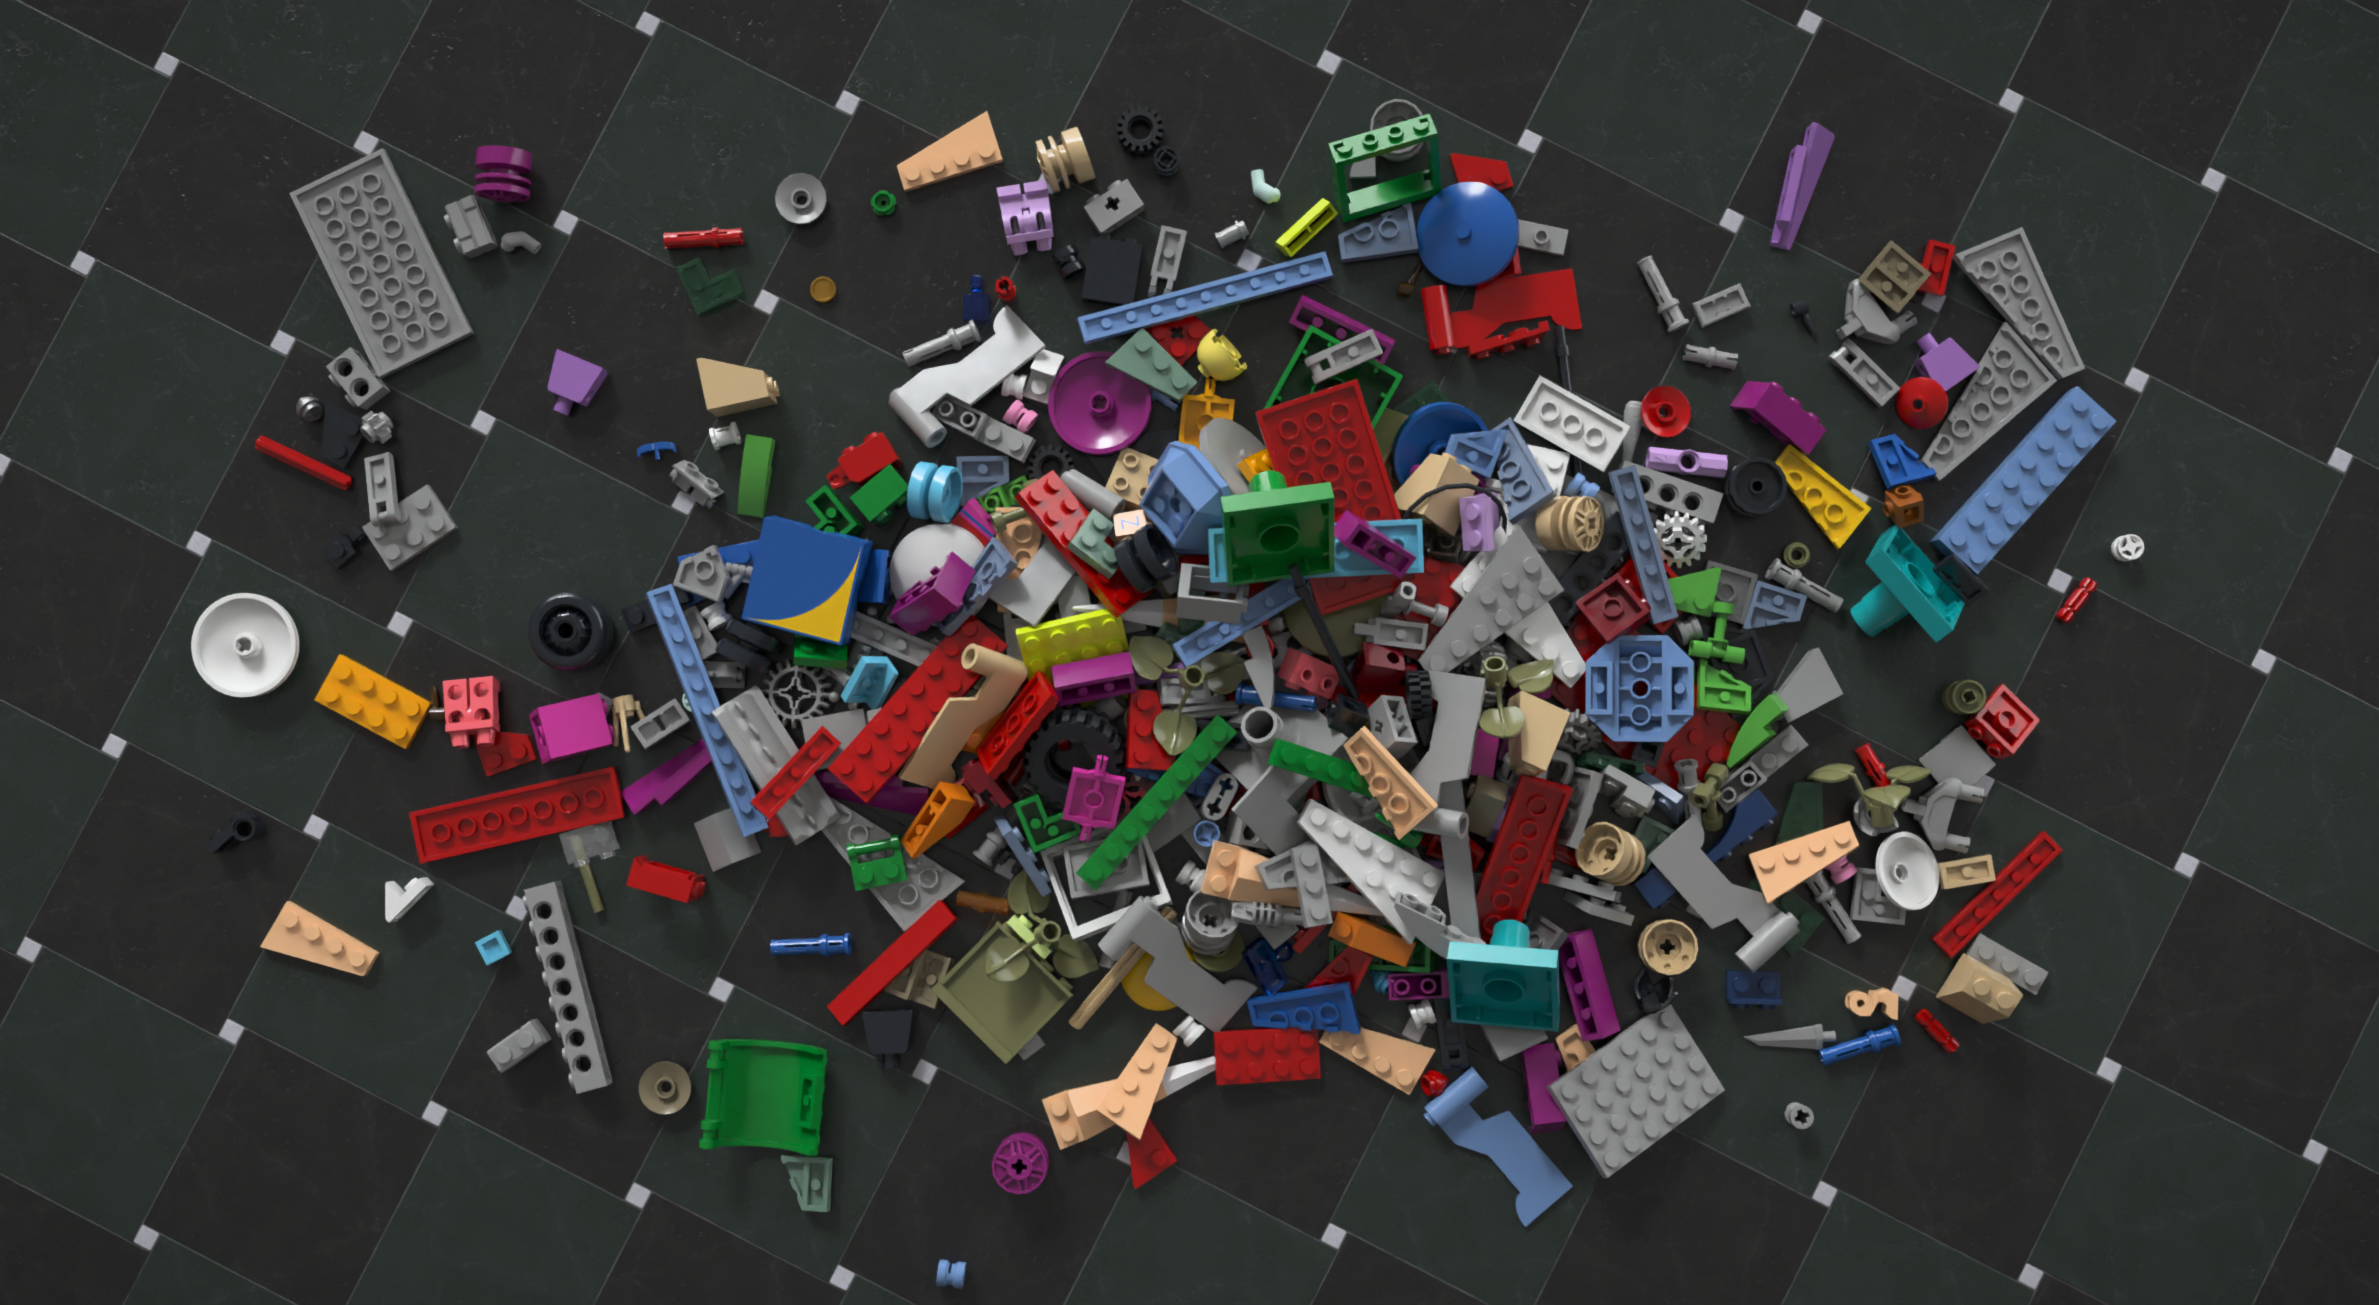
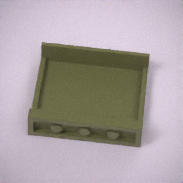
[931,921,1074,1064]

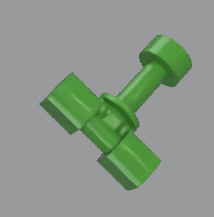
[1688,602,1745,664]

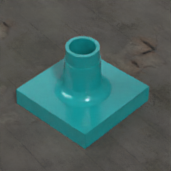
[1850,524,1965,643]
[1447,920,1560,1032]

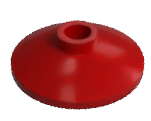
[1896,377,1948,429]
[1640,386,1691,438]

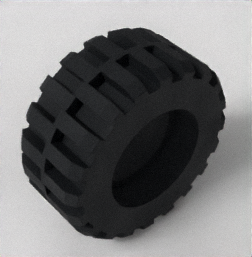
[1023,703,1126,807]

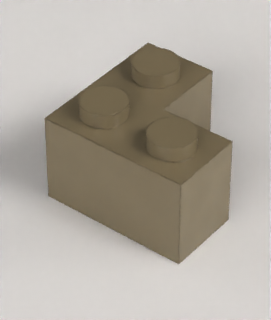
[1463,774,1509,838]

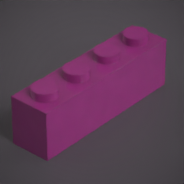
[1289,295,1395,365]
[1558,929,1620,1042]

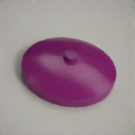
[1048,351,1152,456]

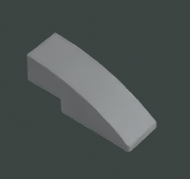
[1242,625,1275,711]

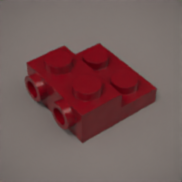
[1575,573,1651,645]
[961,758,1019,809]

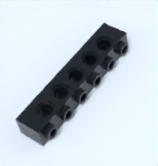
[1548,511,1630,631]

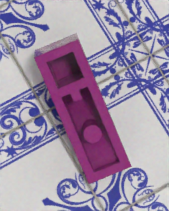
[1334,510,1417,579]

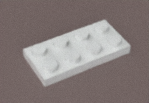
[1513,376,1631,472]
[1500,444,1570,553]

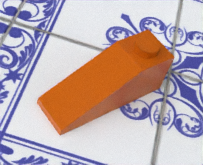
[901,781,975,859]
[1328,911,1417,967]

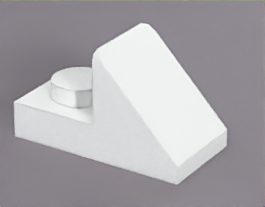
[1023,349,1064,405]
[385,877,434,923]

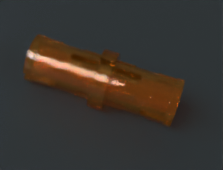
[956,890,1010,916]

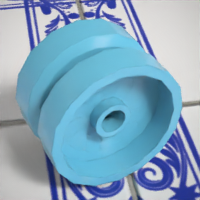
[907,461,963,523]

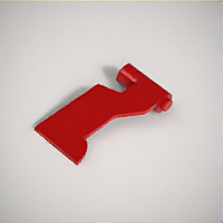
[1421,269,1582,356]

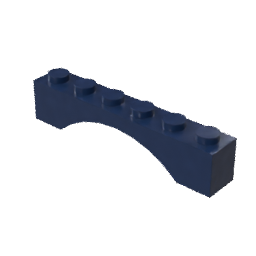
[1630,789,1778,909]

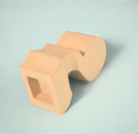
[1845,987,1898,1020]

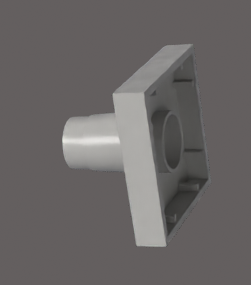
[1215,672,1349,806]

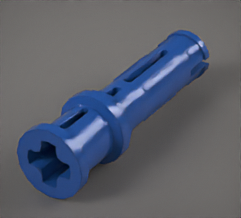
[1236,682,1317,713]
[770,933,852,957]
[1818,1023,1901,1066]

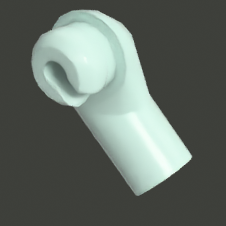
[1251,169,1281,203]

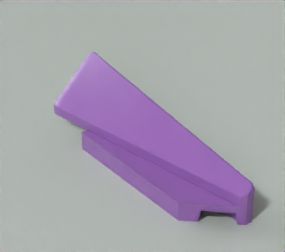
[1770,122,1835,250]

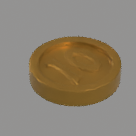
[810,276,837,303]

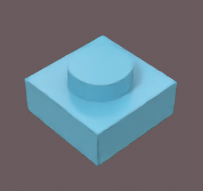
[475,930,513,966]

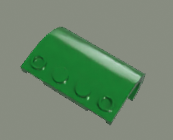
[699,1039,827,1156]

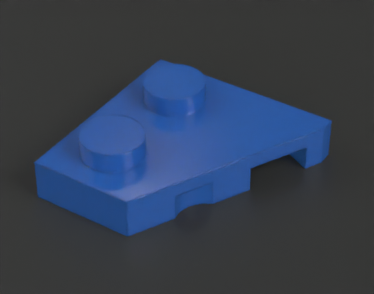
[1868,434,1937,490]

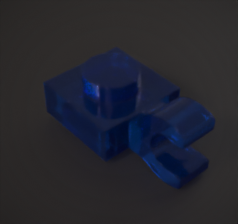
[963,275,990,322]

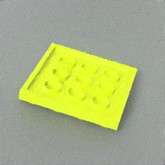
[1016,608,1139,712]

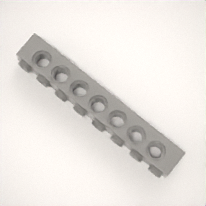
[523,881,613,1094]

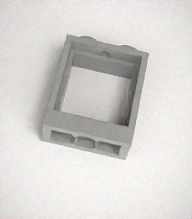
[1176,563,1249,624]

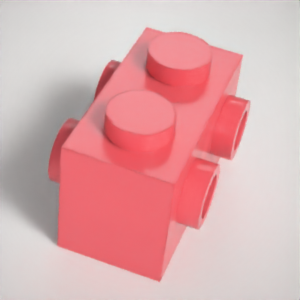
[1277,647,1340,700]

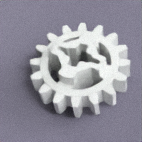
[1654,511,1707,568]

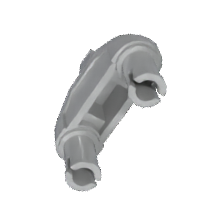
[1835,279,1917,344]
[1901,777,1985,854]

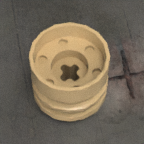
[1035,126,1095,193]
[1535,496,1604,552]
[1575,822,1646,886]
[1637,919,1698,975]

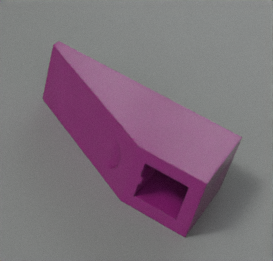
[1388,969,1450,1000]

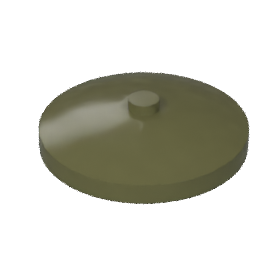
[1283,592,1388,659]

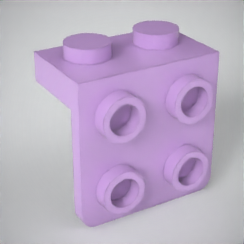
[1459,492,1500,551]

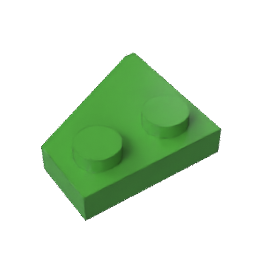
[1668,567,1722,617]
[1697,658,1751,715]

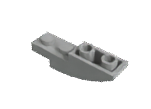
[932,396,1036,463]
[1717,724,1808,813]
[1394,891,1486,959]

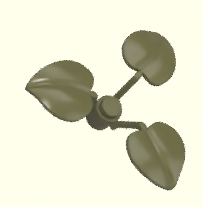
[1129,636,1247,756]
[1437,656,1554,739]
[1807,763,1932,827]
[985,869,1099,982]

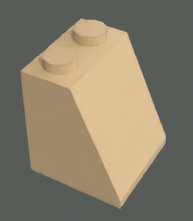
[696,358,780,417]
[1394,453,1480,536]
[1507,691,1570,776]
[1936,953,2023,1024]

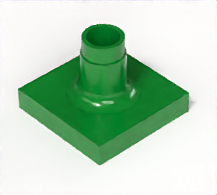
[1221,471,1335,586]

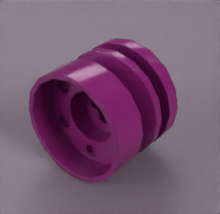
[474,146,532,203]
[992,1132,1050,1194]

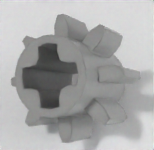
[360,411,394,444]

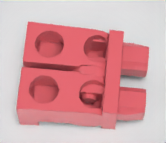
[443,676,500,749]

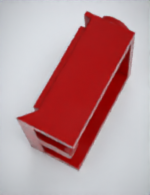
[626,855,706,903]

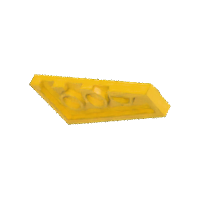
[1774,444,1872,550]

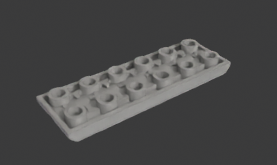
[711,685,840,846]

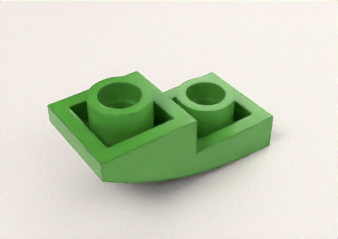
[978,475,1030,515]

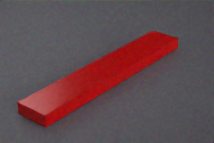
[1931,831,2063,959]
[827,899,958,1026]

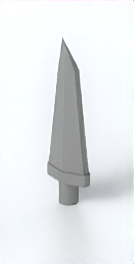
[1744,1024,1836,1050]

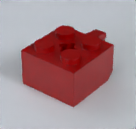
[826,432,904,490]

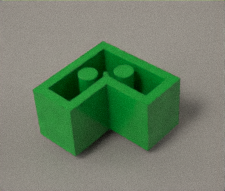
[850,464,908,527]
[805,485,864,536]
[1013,793,1081,853]

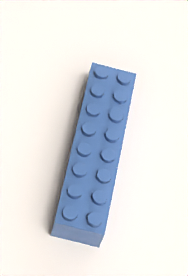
[1930,386,2116,575]

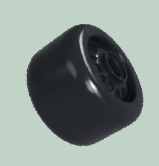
[528,592,614,672]

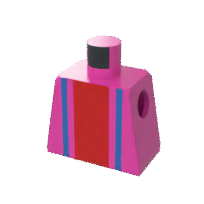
[950,498,996,547]

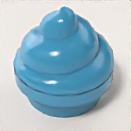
[1371,970,1395,995]

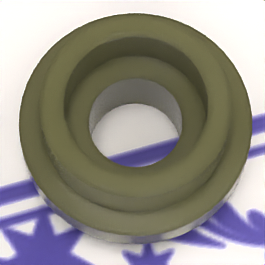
[1783,542,1810,568]

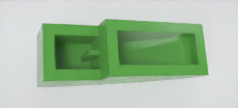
[738,434,775,518]
[1727,693,1790,768]

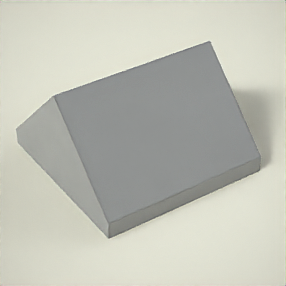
[694,808,762,872]

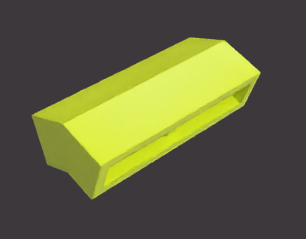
[1275,198,1338,257]

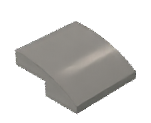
[1919,725,1996,786]

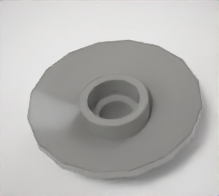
[775,173,827,224]

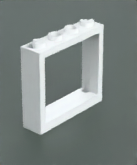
[1040,819,1173,942]

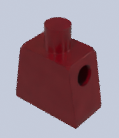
[1351,642,1417,693]

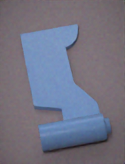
[1424,1067,1573,1227]

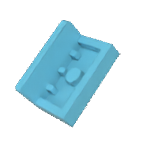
[841,656,898,710]

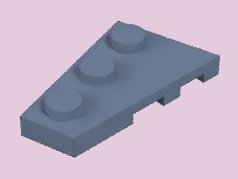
[1338,203,1419,263]
[994,813,1052,897]

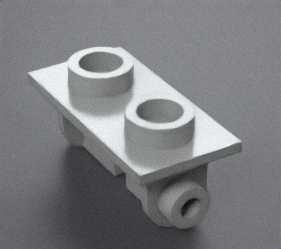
[669,460,724,508]
[703,661,746,688]

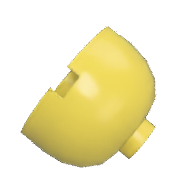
[1197,329,1247,381]

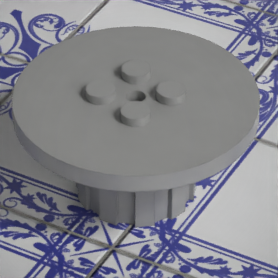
[1199,418,1266,495]

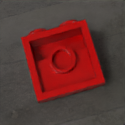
[1964,684,2040,760]

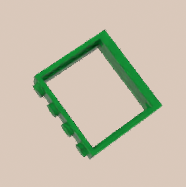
[1328,114,1442,223]

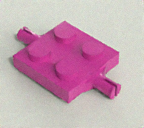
[1062,755,1125,842]

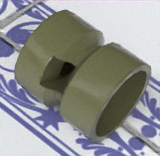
[1941,680,1986,714]

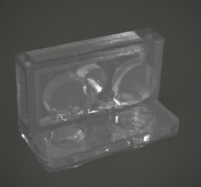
[559,821,620,868]

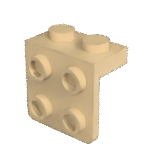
[1105,447,1158,519]

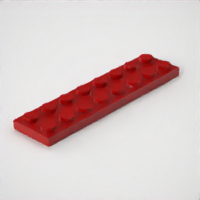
[828,614,1009,804]
[409,767,626,864]
[1475,773,1573,945]

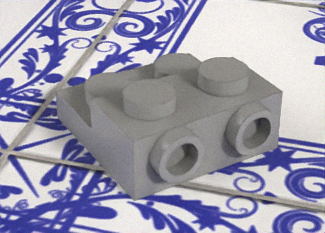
[1599,764,1656,818]

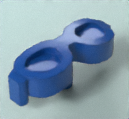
[637,442,677,460]

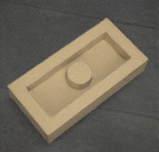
[1937,854,1996,889]

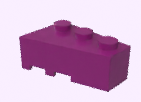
[1520,1043,1566,1134]

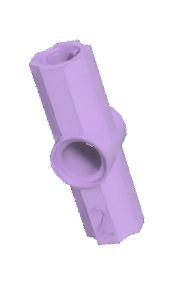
[1645,447,1728,478]

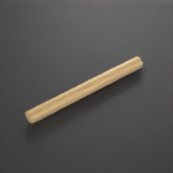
[1068,905,1177,1030]

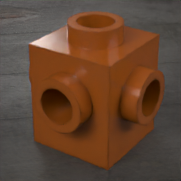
[1883,484,1924,528]

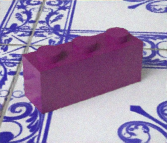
[1052,652,1137,707]

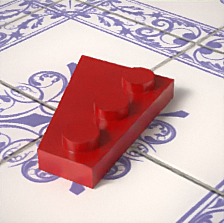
[1466,320,1550,360]
[1126,689,1177,771]
[1304,945,1374,997]

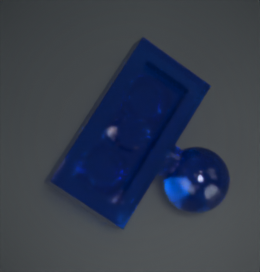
[1241,937,1294,996]

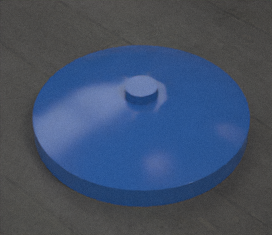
[1416,182,1520,287]
[1391,402,1488,487]

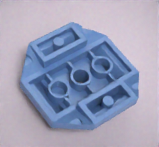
[1139,441,1232,554]
[1586,635,1694,742]

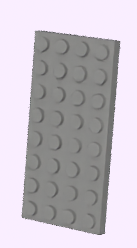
[289,148,474,379]

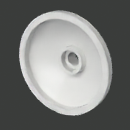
[1876,832,1939,910]

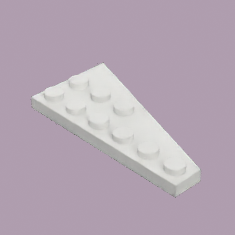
[1450,526,1586,688]
[1297,799,1445,945]

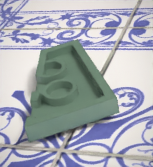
[1105,328,1197,402]

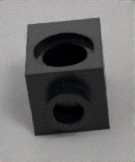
[1325,693,1369,737]

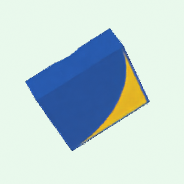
[741,515,873,646]

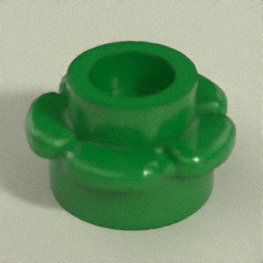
[871,190,896,216]

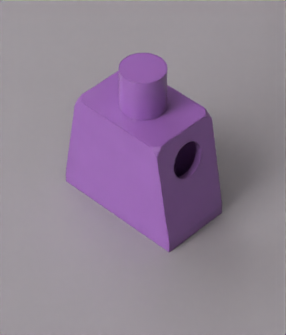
[1914,332,1980,391]
[547,349,608,416]

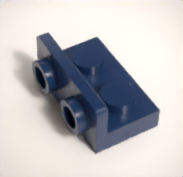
[1725,970,1783,1009]

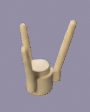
[611,695,656,753]

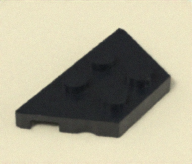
[1085,428,1179,484]
[1700,624,1774,719]

